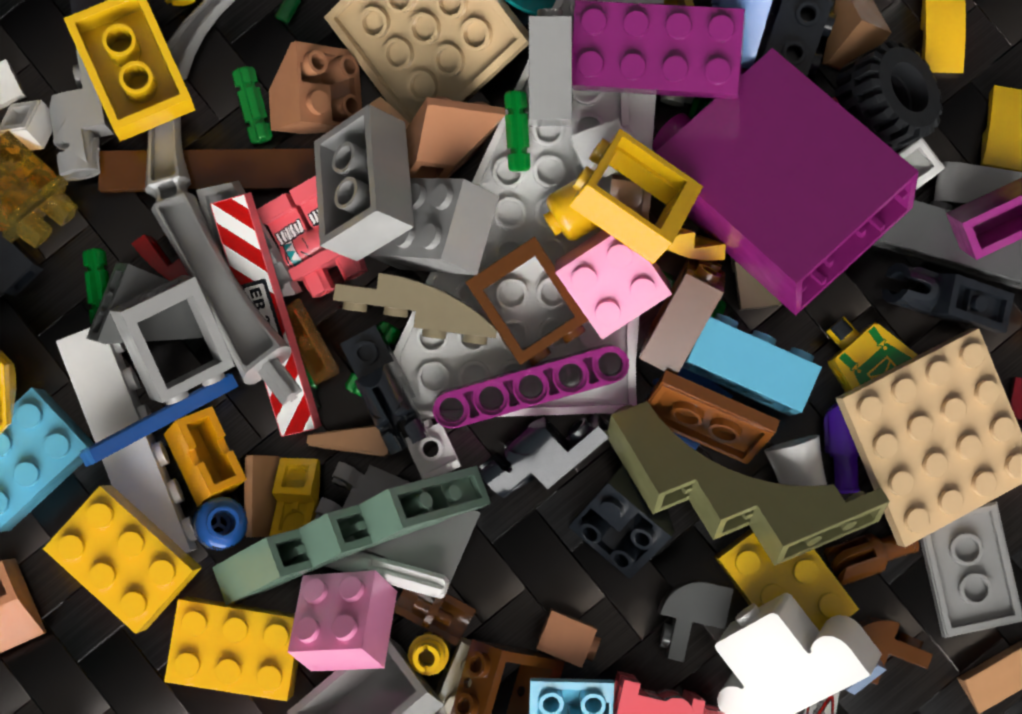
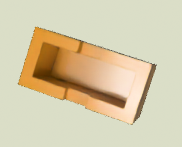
[163,406,247,507]

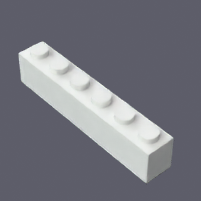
[56,328,198,553]

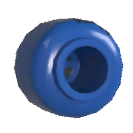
[192,496,248,551]

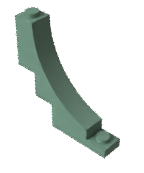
[212,466,491,605]

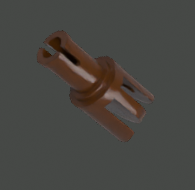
[823,533,919,586]

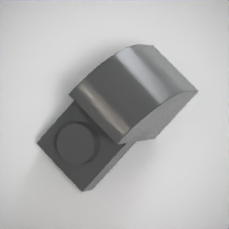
[657,580,734,662]

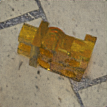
[0,131,78,248]

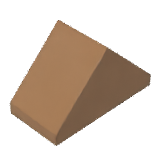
[822,0,892,71]

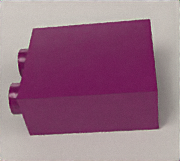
[652,48,919,316]

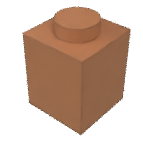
[535,608,601,668]

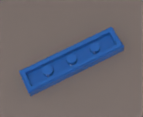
[79,373,238,467]

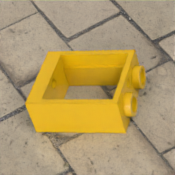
[569,129,703,264]

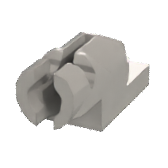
[49,50,114,181]

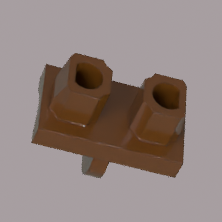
[394,589,477,646]

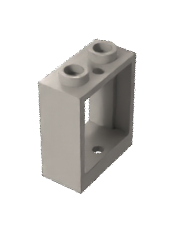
[529,8,572,126]
[109,275,235,405]

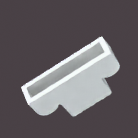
[715,593,882,714]

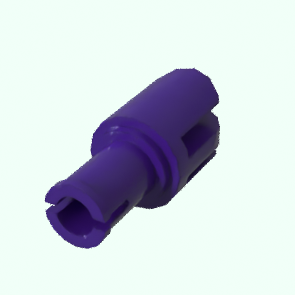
[823,403,860,494]

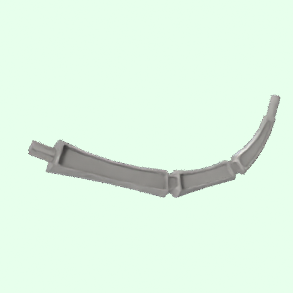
[145,0,302,405]

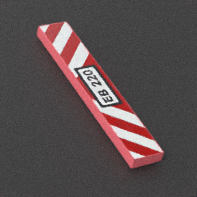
[210,192,322,437]

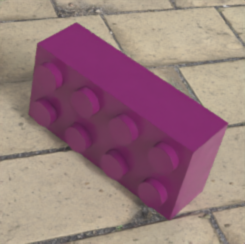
[572,0,746,100]

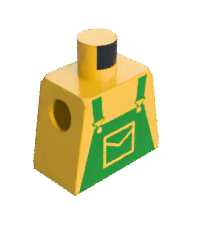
[826,316,918,392]

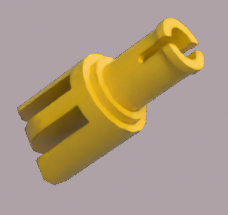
[408,631,451,676]

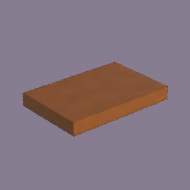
[644,370,780,464]

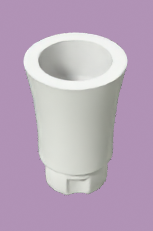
[764,435,827,486]

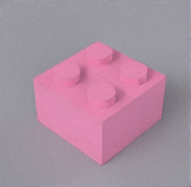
[555,230,672,339]
[288,570,397,671]

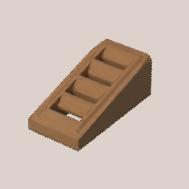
[307,425,390,458]

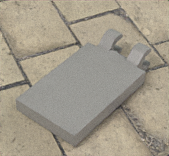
[315,461,480,585]

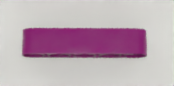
[433,344,629,429]

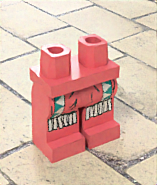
[257,175,368,298]
[613,671,725,714]

